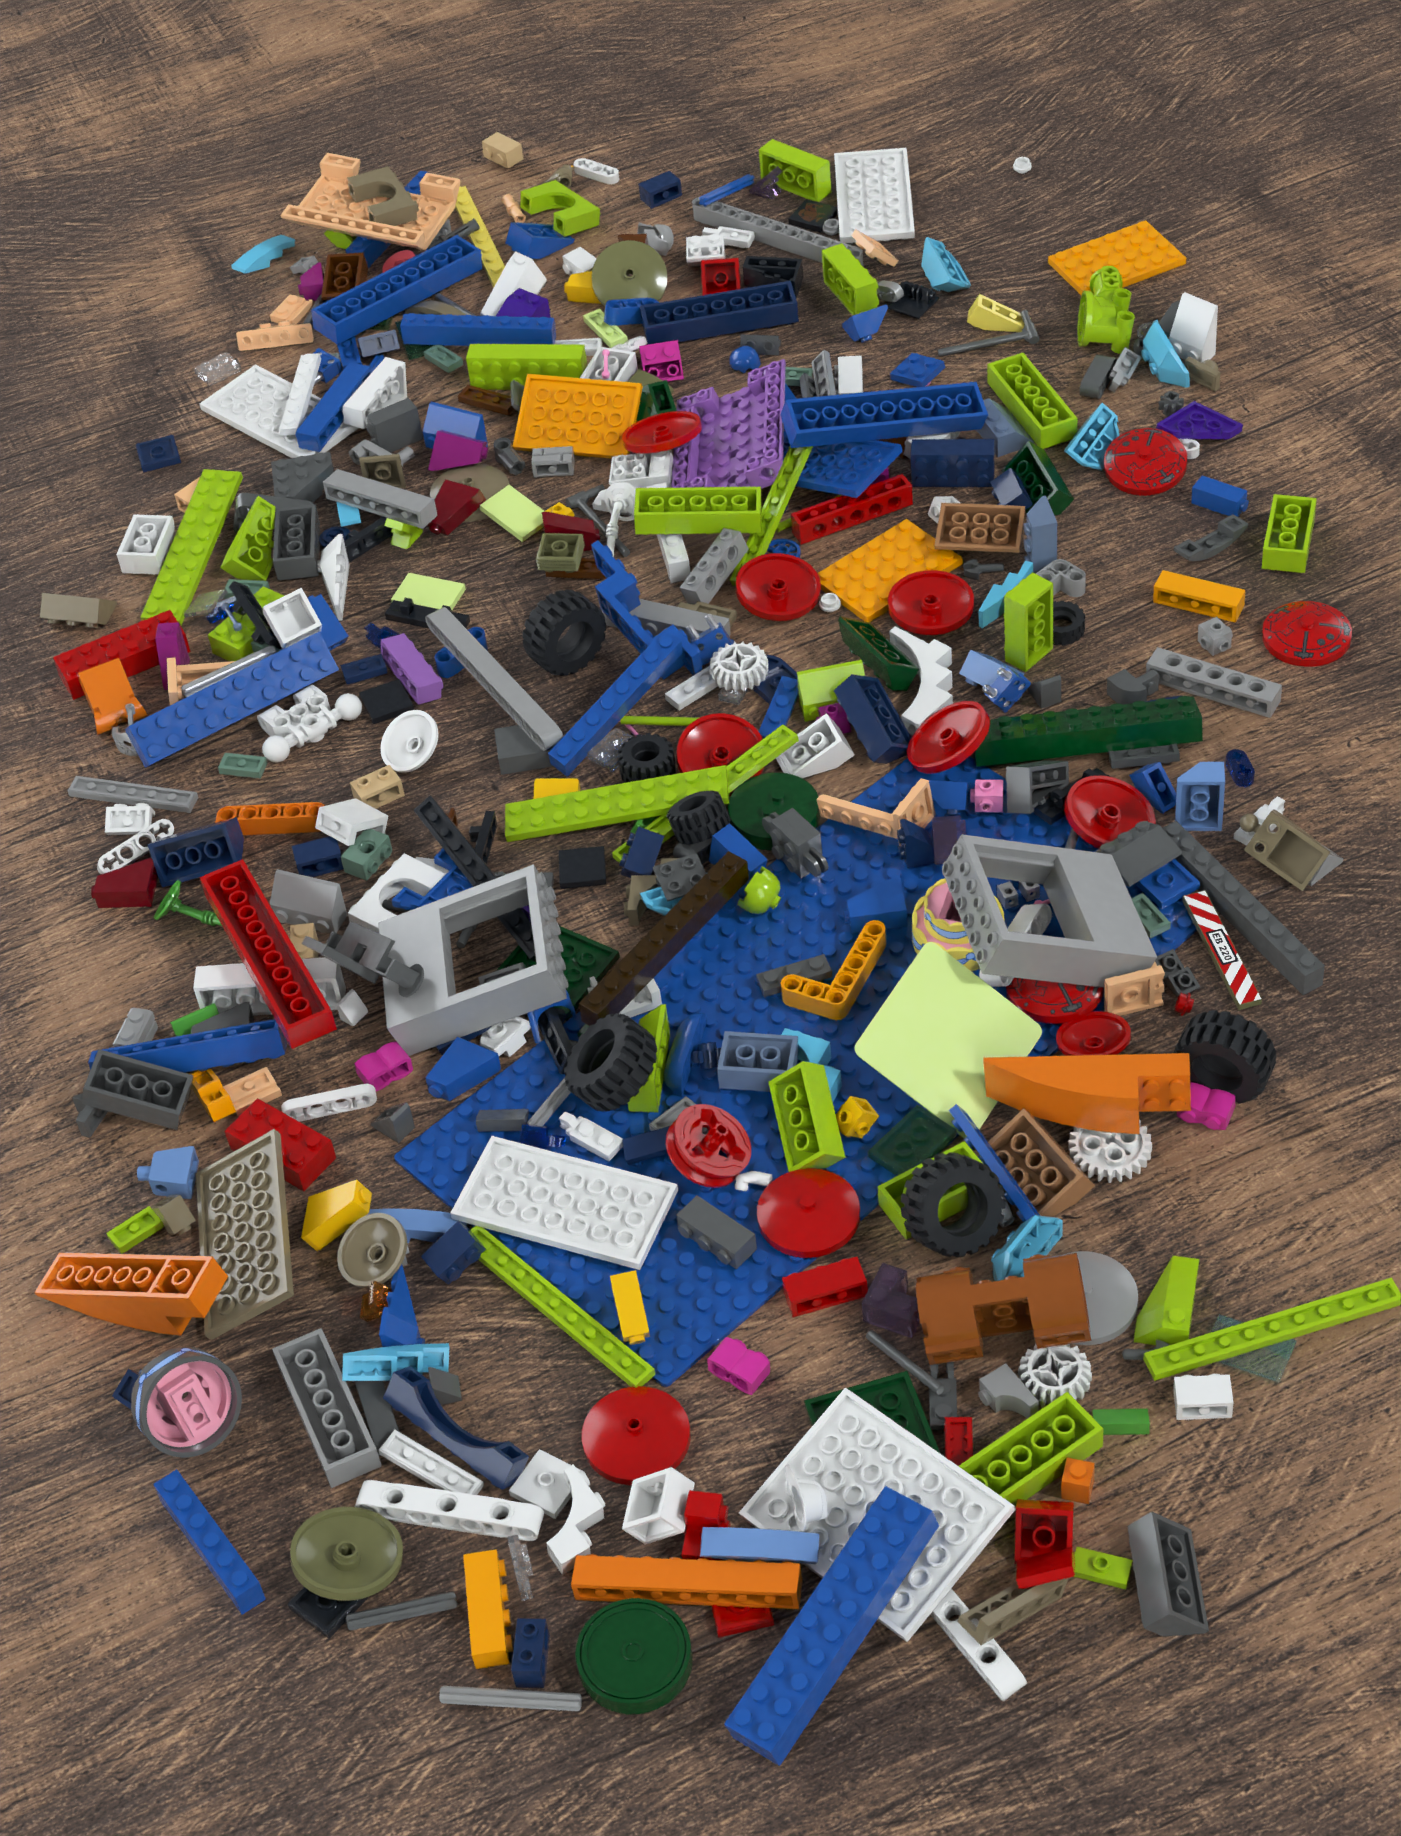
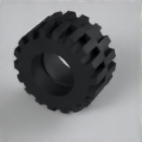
[618,733,676,783]
[667,790,730,844]

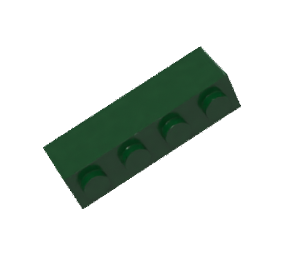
[1001,441,1074,516]
[838,616,919,691]

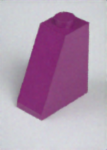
[428,430,488,471]
[155,622,190,690]

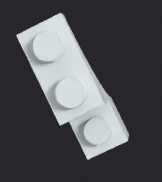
[546,1464,605,1575]

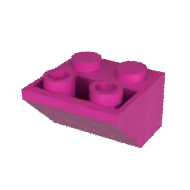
[639,340,684,382]

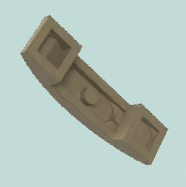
[405,301,466,315]

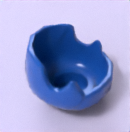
[729,346,761,373]

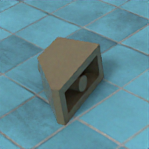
[151,1195,196,1236]

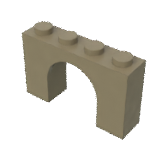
[347,166,419,226]

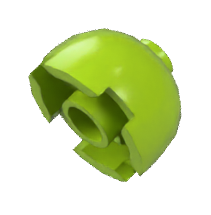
[737,866,781,914]

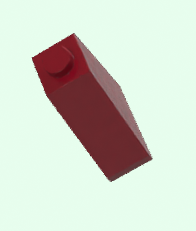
[427,479,486,535]
[542,511,600,551]
[91,858,158,908]

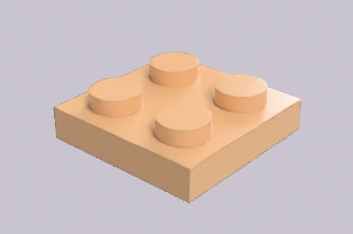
[851,229,898,267]

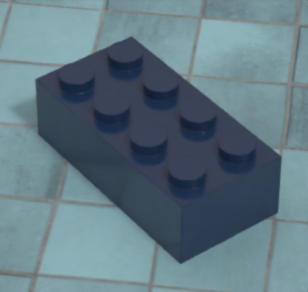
[911,439,995,487]

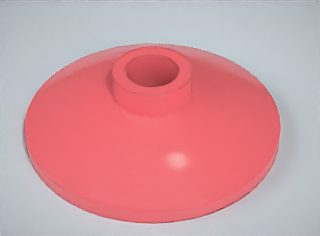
[382,250,416,272]

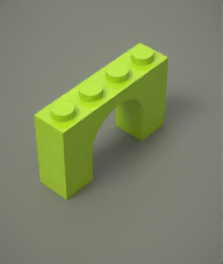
[520,180,600,237]

